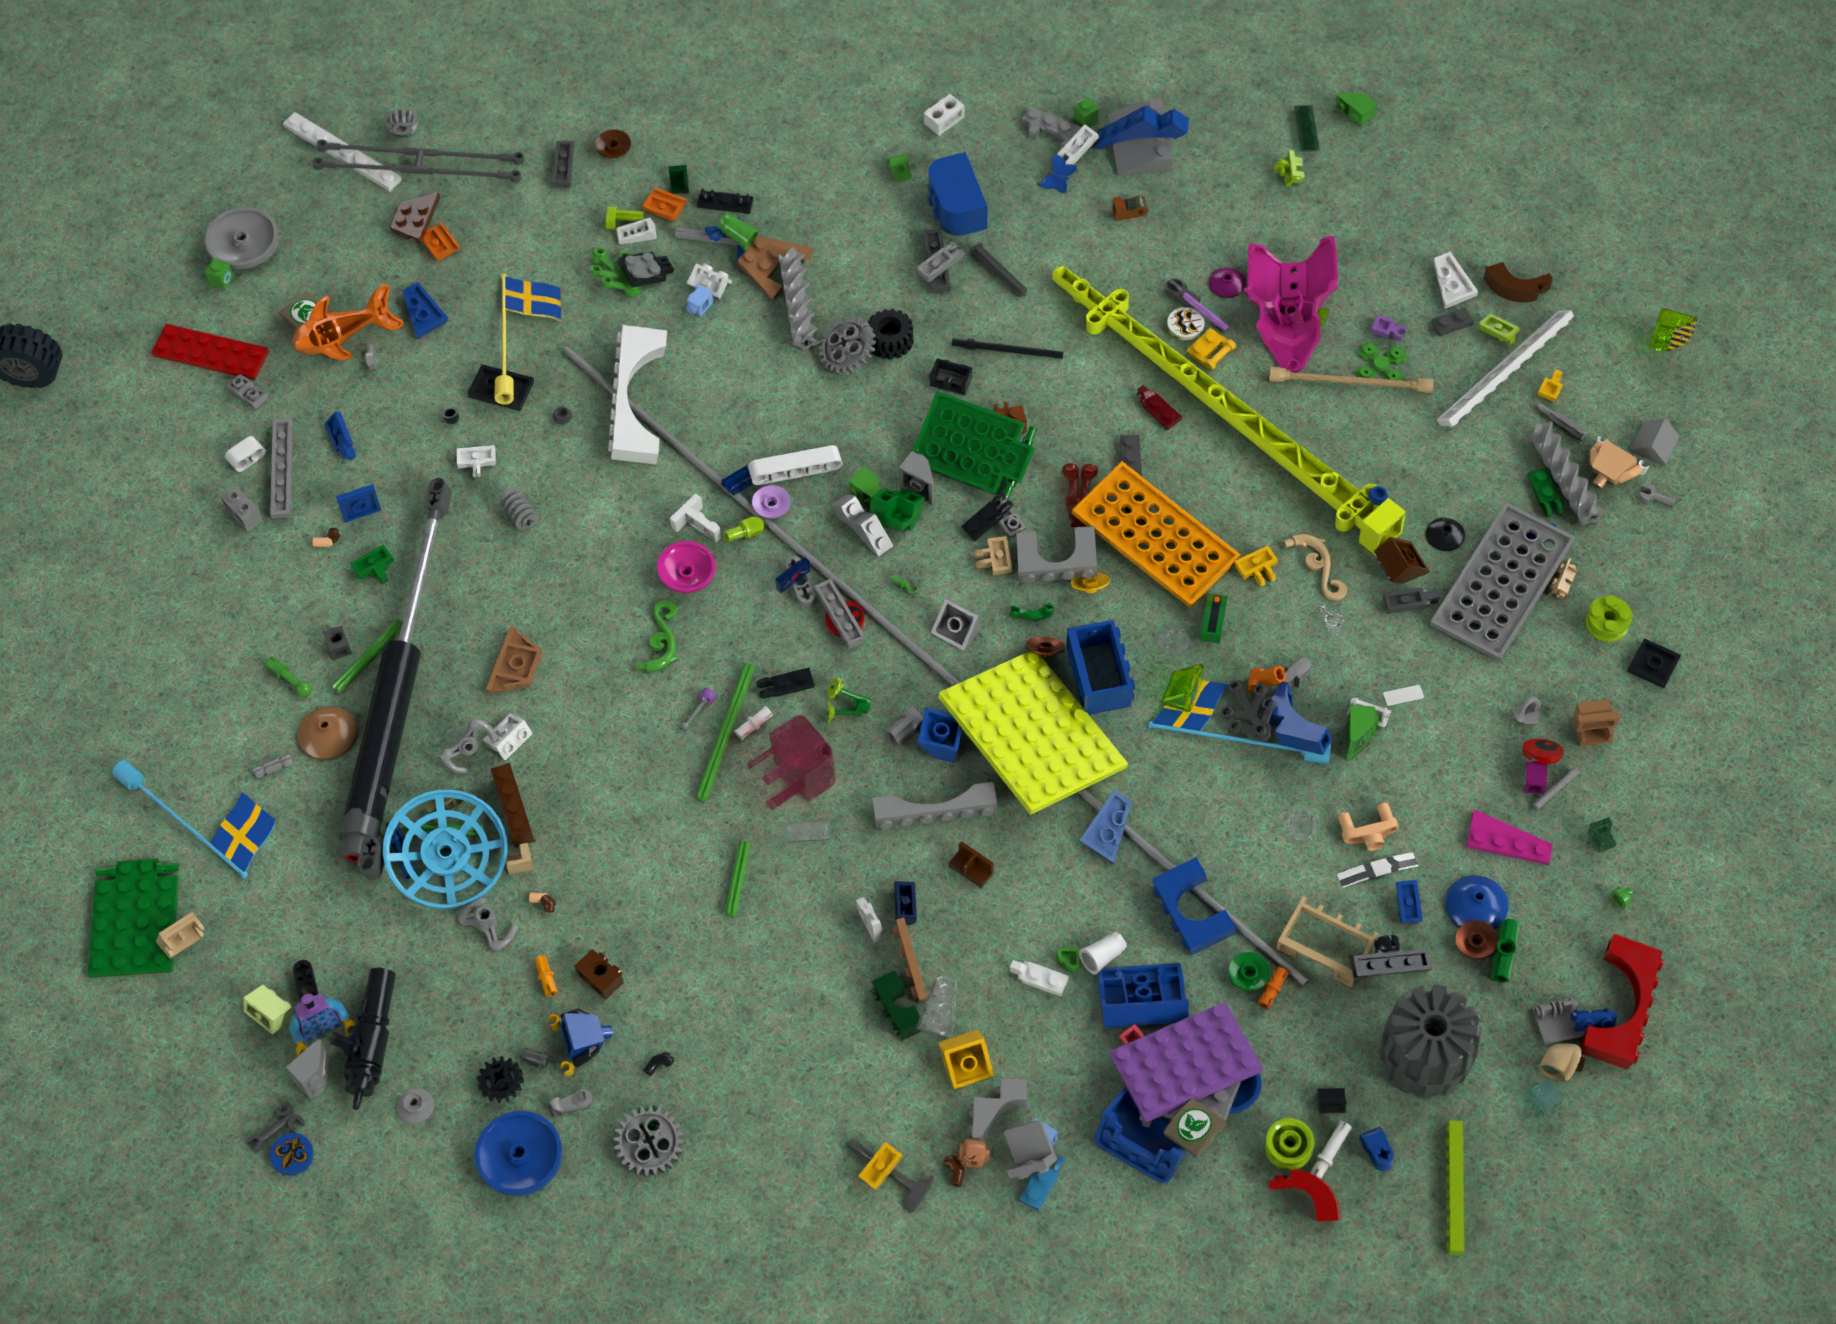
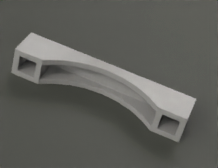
[872,782,997,829]

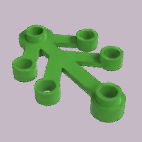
[590,247,642,297]

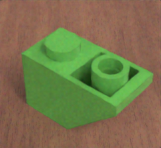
[1335,93,1377,127]
[849,467,879,508]

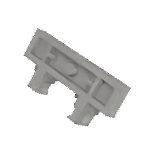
[1022,107,1082,150]

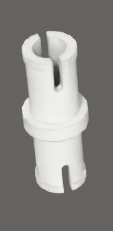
[734,706,773,741]

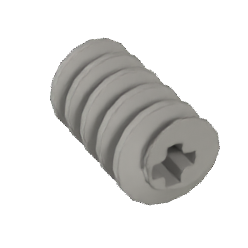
[500,488,539,530]

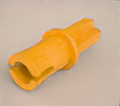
[534,955,558,997]

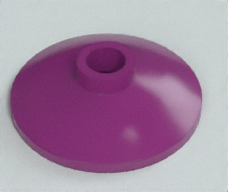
[1209,268,1246,298]

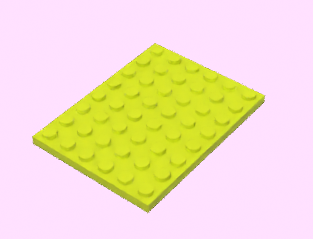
[938,651,1128,815]

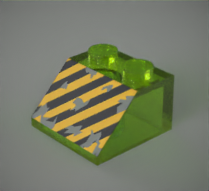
[1649,307,1698,352]

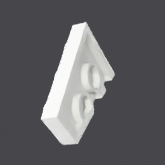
[1433,252,1478,309]

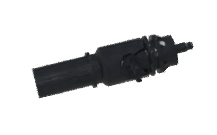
[328,968,396,1110]

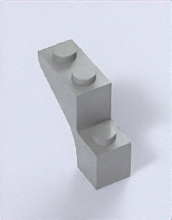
[831,494,893,557]
[968,1078,1027,1141]

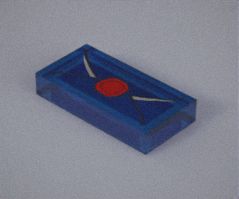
[775,557,810,594]

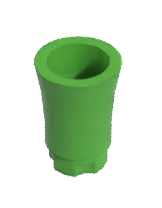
[718,213,760,251]

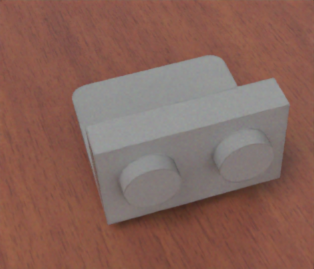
[1004,1120,1057,1179]

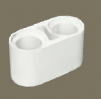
[225,436,266,472]

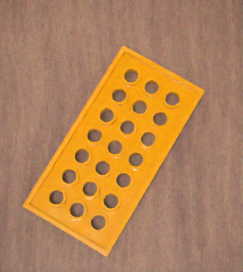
[1071,461,1241,608]

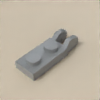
[916,242,965,283]

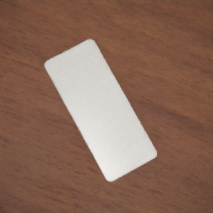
[1383,685,1424,706]

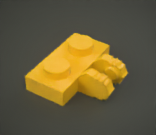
[1234,546,1278,587]

